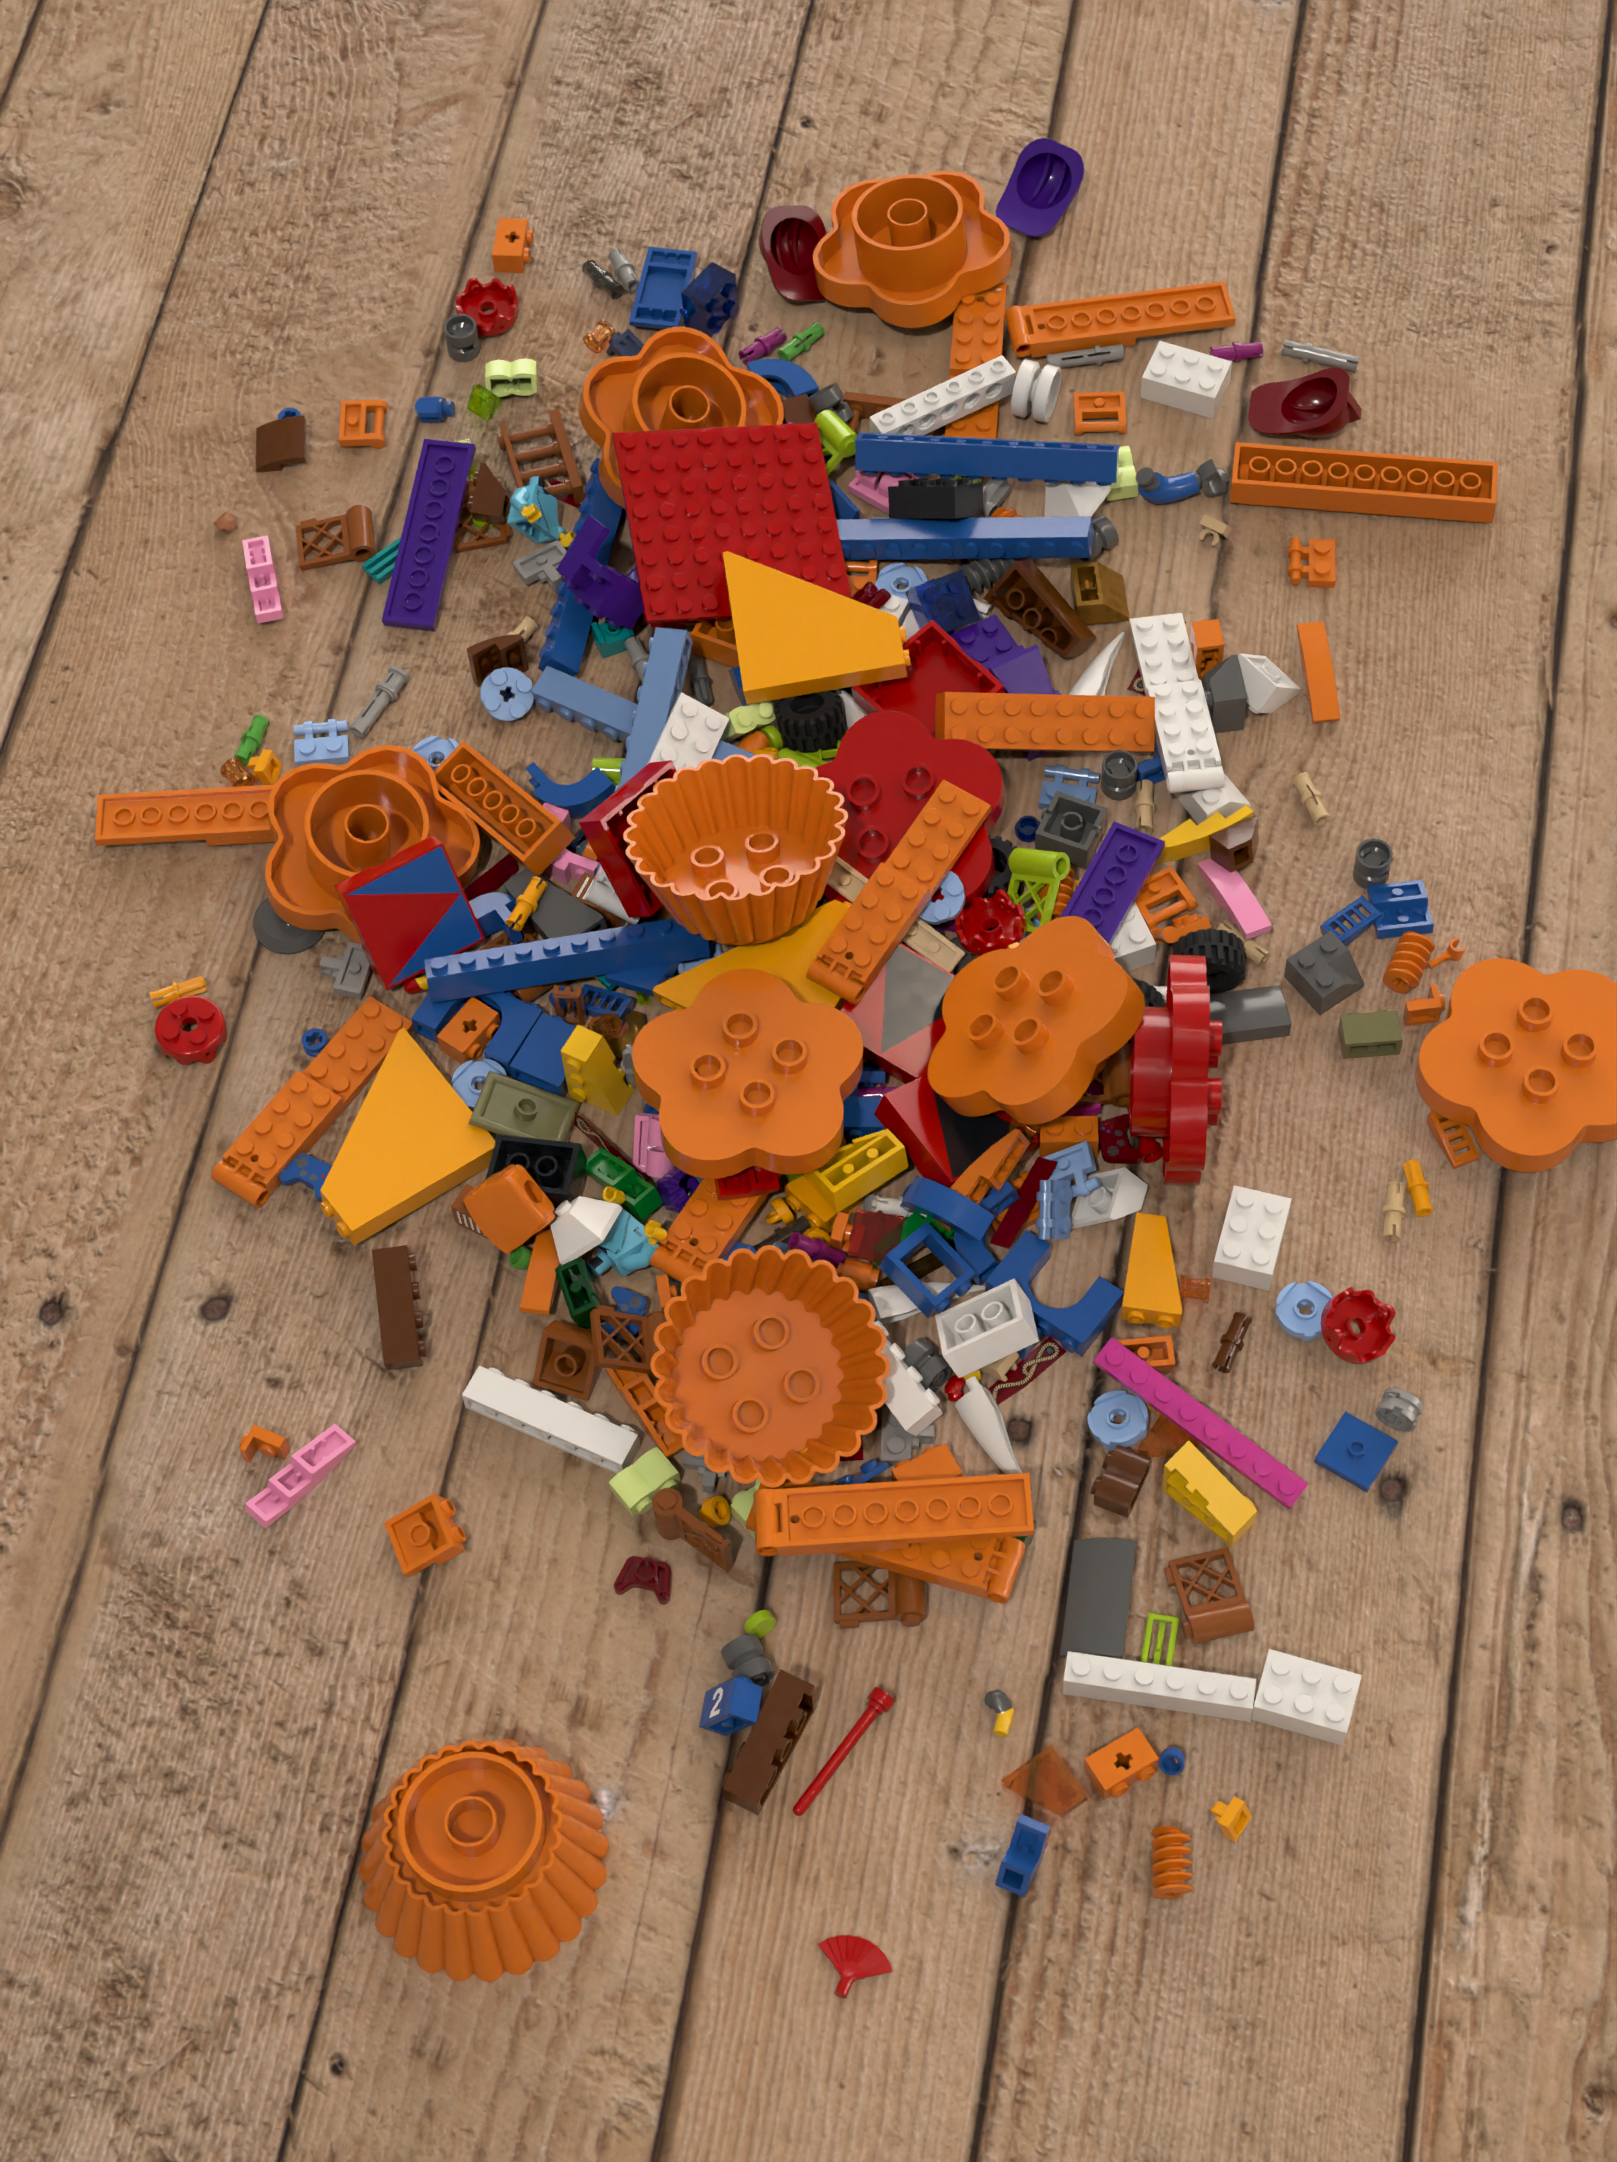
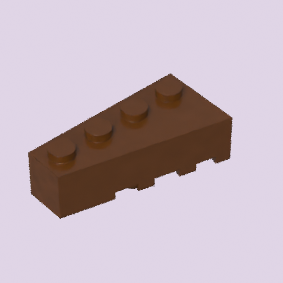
[983,560,1097,658]
[372,1245,427,1371]
[721,1669,817,1816]

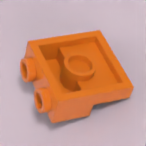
[384,1493,467,1577]

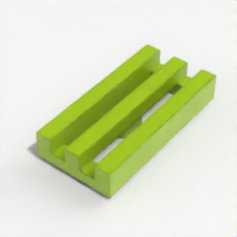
[1141,1612,1179,1667]

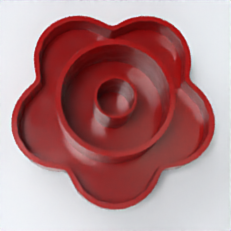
[815,711,1005,909]
[1129,955,1222,1186]

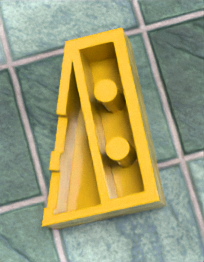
[560,1025,635,1116]
[803,1129,908,1213]
[1162,1440,1257,1547]

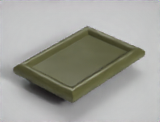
[469,1071,580,1142]

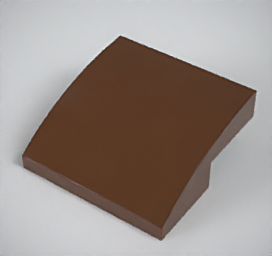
[256,415,306,473]
[467,634,529,687]

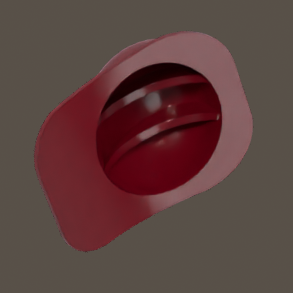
[759,206,826,301]
[1248,367,1362,438]

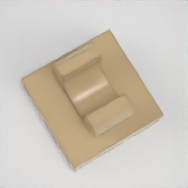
[1199,514,1232,547]
[980,1352,1019,1382]

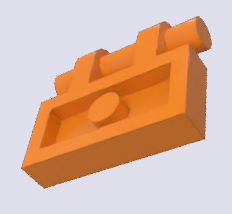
[1287,537,1335,588]

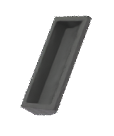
[1210,985,1291,1045]
[1060,1539,1136,1659]

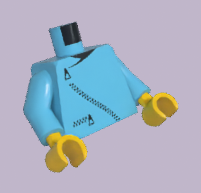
[507,476,575,547]
[587,1186,667,1277]

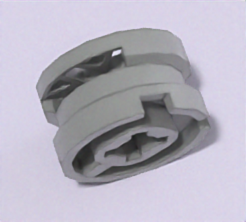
[1375,1388,1424,1432]

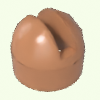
[213,510,236,533]

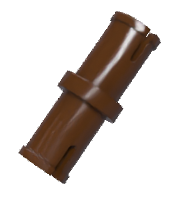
[1212,1312,1252,1373]

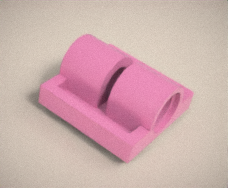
[848,470,920,514]
[633,1113,676,1178]

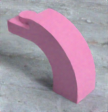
[543,802,599,885]

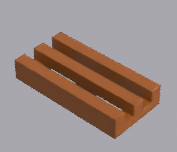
[552,985,587,1025]

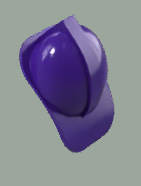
[996,138,1084,237]

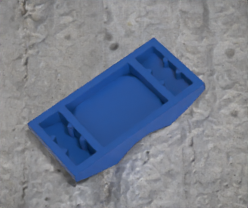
[629,247,698,329]

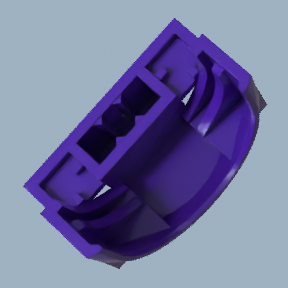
[556,515,644,630]

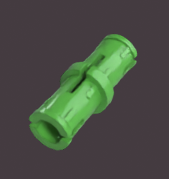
[777,322,825,362]
[233,715,270,767]

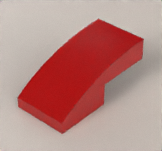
[714,1166,780,1200]

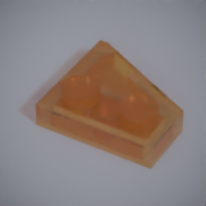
[1138,1401,1202,1459]
[1001,1745,1088,1818]

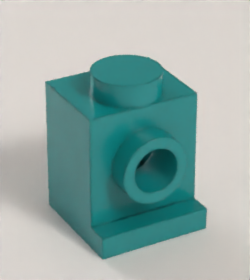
[591,622,634,659]

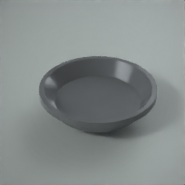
[253,897,326,955]

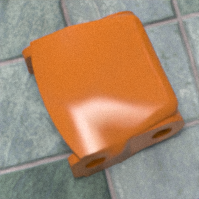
[463,1164,555,1254]

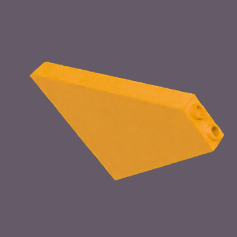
[723,551,911,705]
[653,900,852,1010]
[320,1027,496,1246]

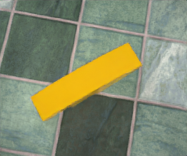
[1155,804,1254,865]

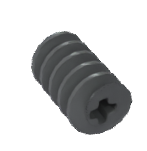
[959,558,1016,594]

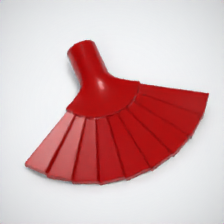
[818,1935,892,1999]

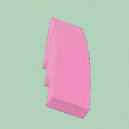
[242,535,283,623]
[1197,858,1272,940]
[245,1424,356,1529]

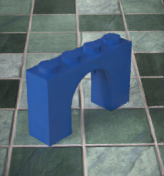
[411,991,543,1077]
[985,1230,1124,1357]

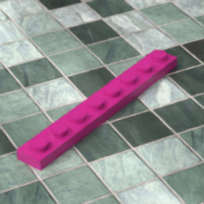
[1093,1337,1308,1510]

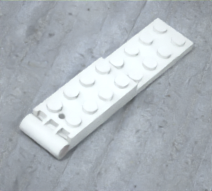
[1129,613,1224,794]
[585,692,729,925]

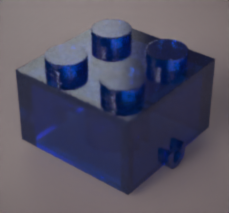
[679,262,739,337]
[905,569,981,635]

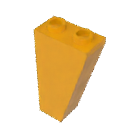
[785,1175,889,1234]
[1121,1212,1182,1329]

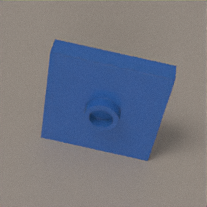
[1314,1411,1398,1492]

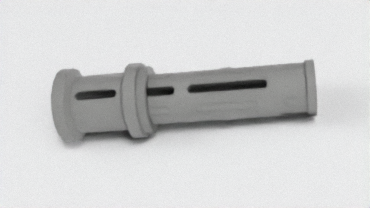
[349,666,410,739]

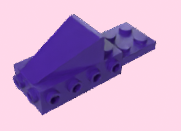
[950,614,1061,761]

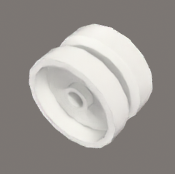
[1011,359,1061,423]

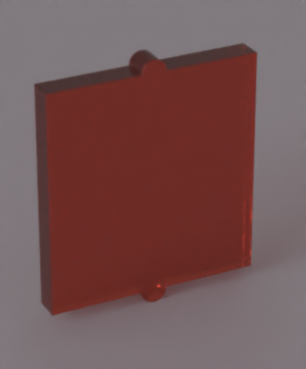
[847,1209,904,1264]

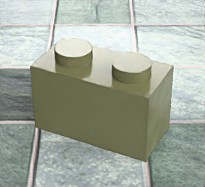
[1338,1010,1403,1059]

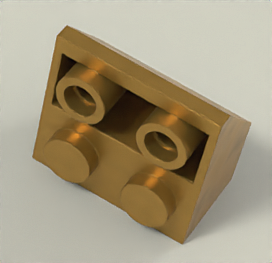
[1070,562,1129,625]

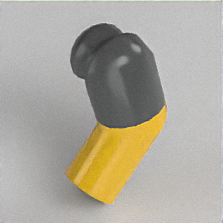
[984,1690,1014,1737]

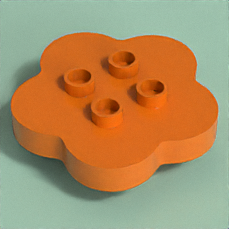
[813,171,1012,328]
[578,327,784,509]
[265,745,480,945]
[928,916,1145,1125]
[1415,958,1617,1173]
[632,969,863,1179]

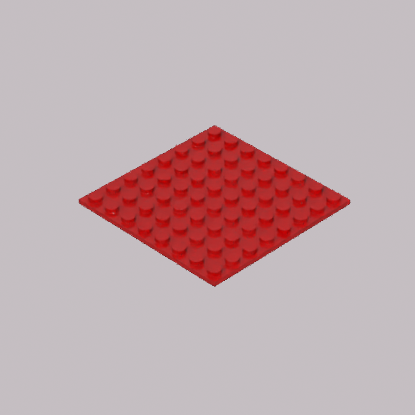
[613,423,852,623]

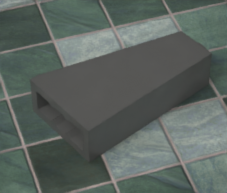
[503,868,608,940]

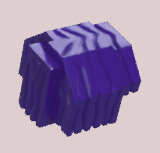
[656,1167,699,1213]

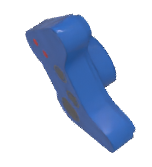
[279,1153,332,1202]
[601,1286,647,1340]

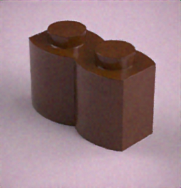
[1091,1445,1151,1518]

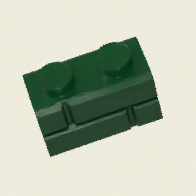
[555,1257,606,1329]

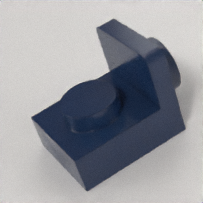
[606,328,644,357]

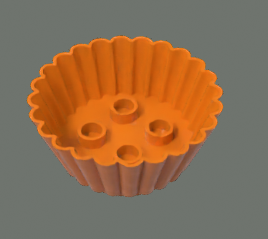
[623,754,848,945]
[650,1245,890,1488]
[358,1738,609,1982]

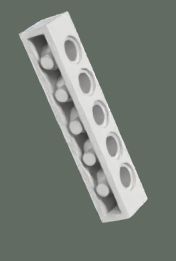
[869,355,1016,435]

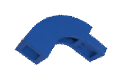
[747,359,819,399]
[526,762,616,818]
[900,1176,995,1241]
[954,1181,1020,1285]

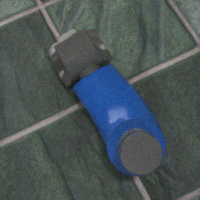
[1136,459,1229,504]

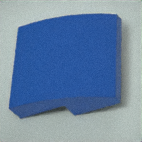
[1367,880,1434,939]
[605,962,680,996]

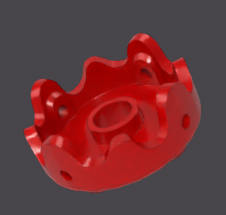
[456,277,519,336]
[955,889,1026,956]
[154,996,227,1065]
[1320,1287,1395,1364]

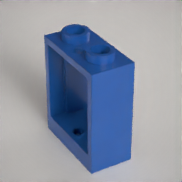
[879,1222,976,1318]

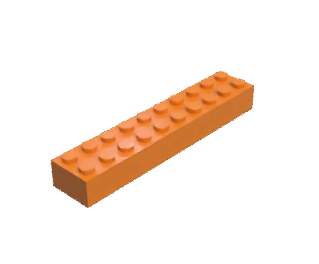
[1230,442,1498,523]

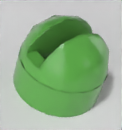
[509,1245,532,1270]

